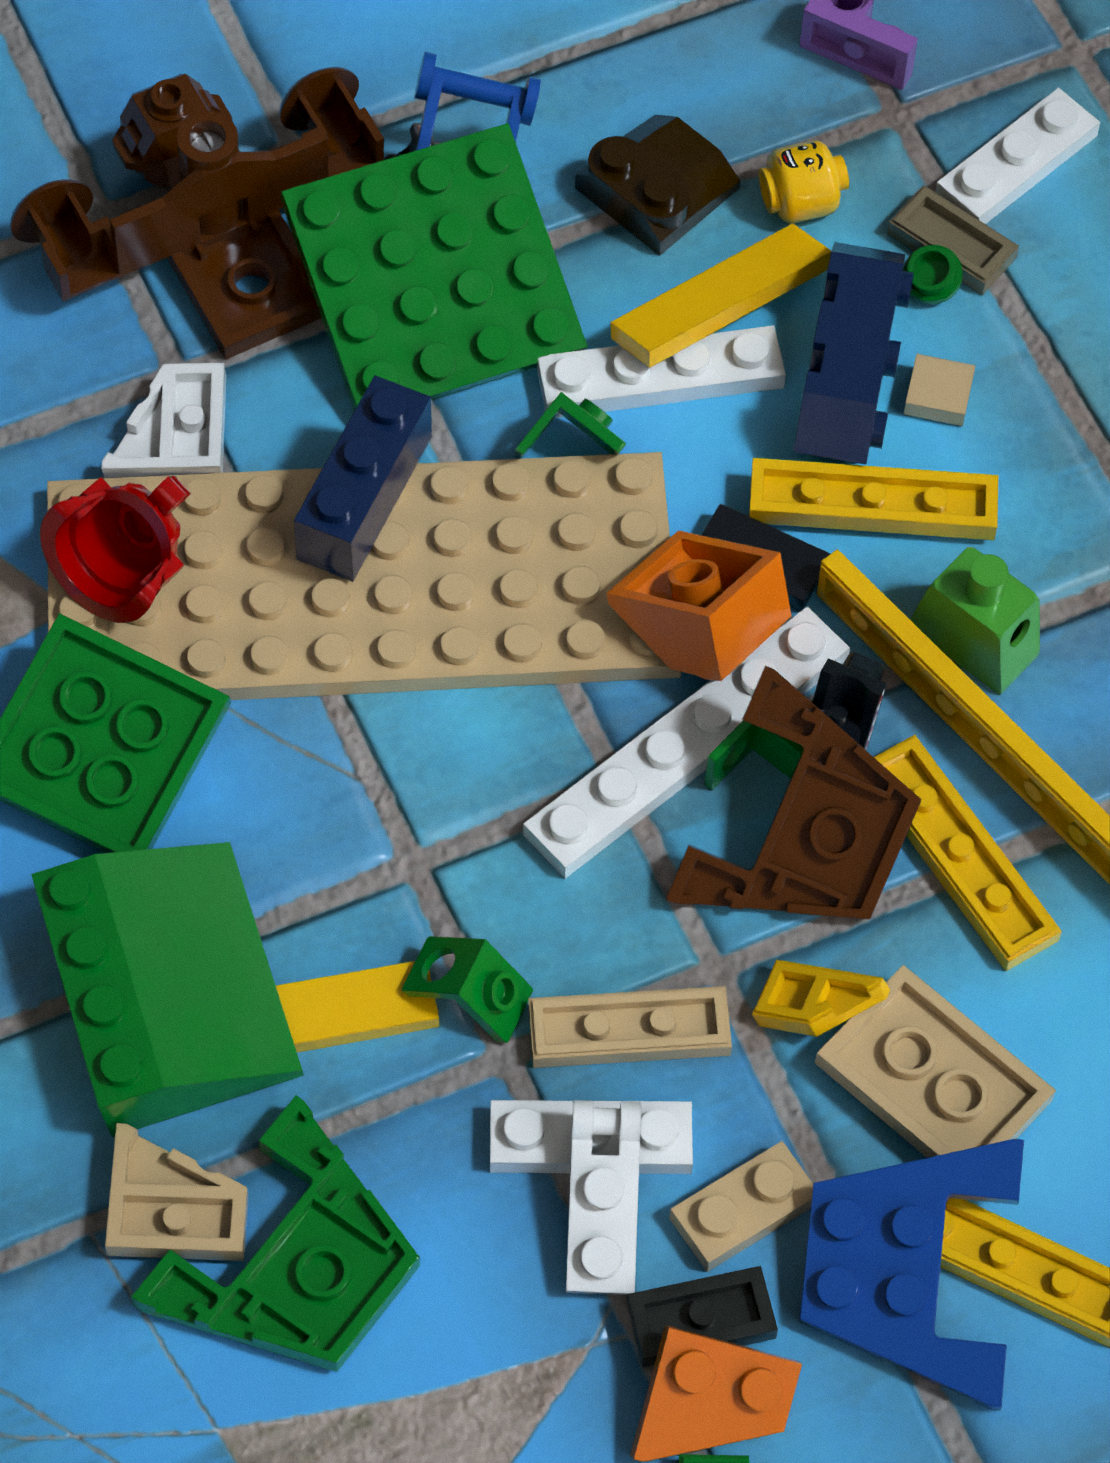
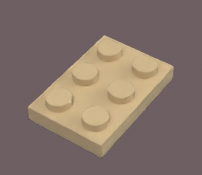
[815,965,1056,1158]

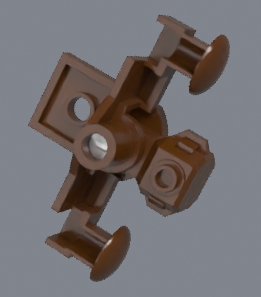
[10,67,384,360]

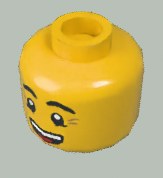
[758,140,849,224]

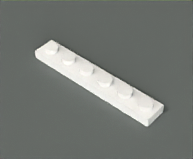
[523,606,850,879]

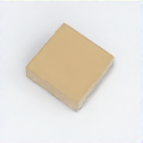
[904,354,976,426]

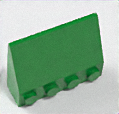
[31,842,304,1137]

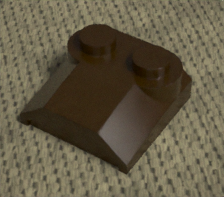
[575,114,741,256]

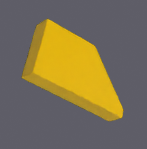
[752,959,890,1037]

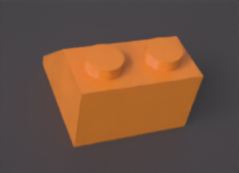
[606,530,792,681]

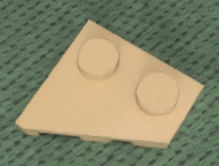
[105,1123,249,1261]

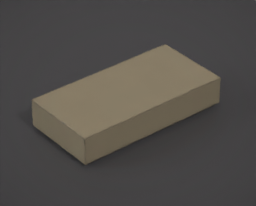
[887,185,1019,296]

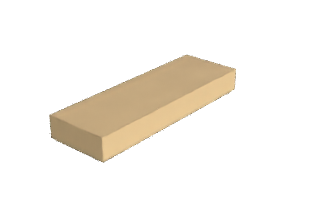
[528,986,732,1068]

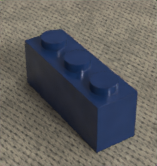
[293,375,432,582]

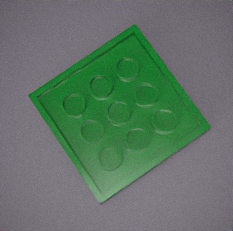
[280,123,588,411]

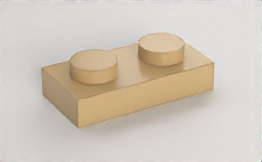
[669,1141,813,1272]

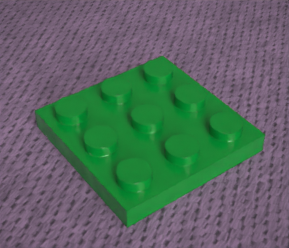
[0,613,231,853]

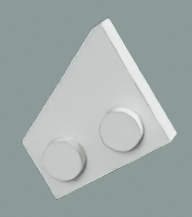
[102,363,226,478]

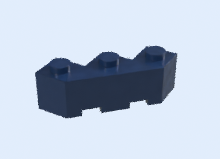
[793,242,914,464]

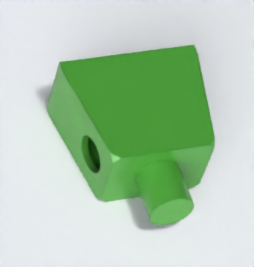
[910,547,1040,695]

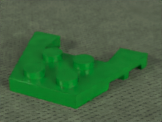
[131,1095,420,1372]

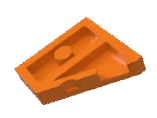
[630,1325,802,1462]

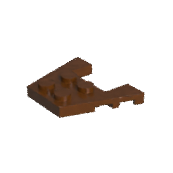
[666,665,922,919]

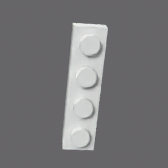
[537,325,786,418]

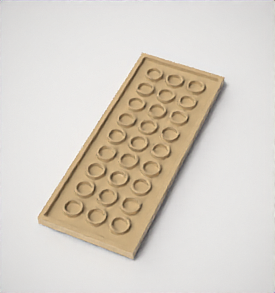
[47,452,681,700]

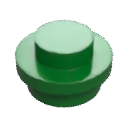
[903,245,963,304]

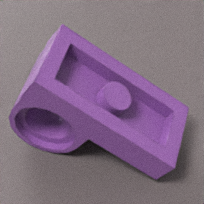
[800,0,918,90]

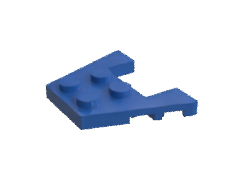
[800,1139,1024,1410]

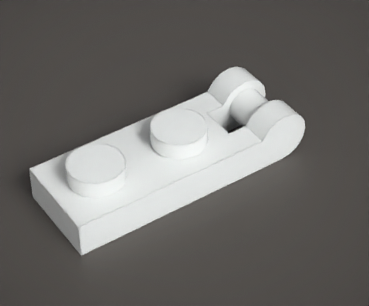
[566,1100,641,1295]

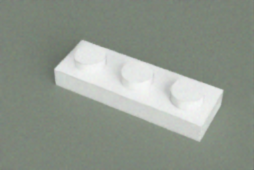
[935,87,1100,224]
[490,1100,693,1174]

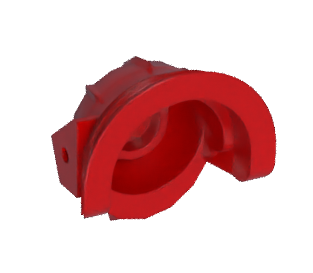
[40,475,192,623]

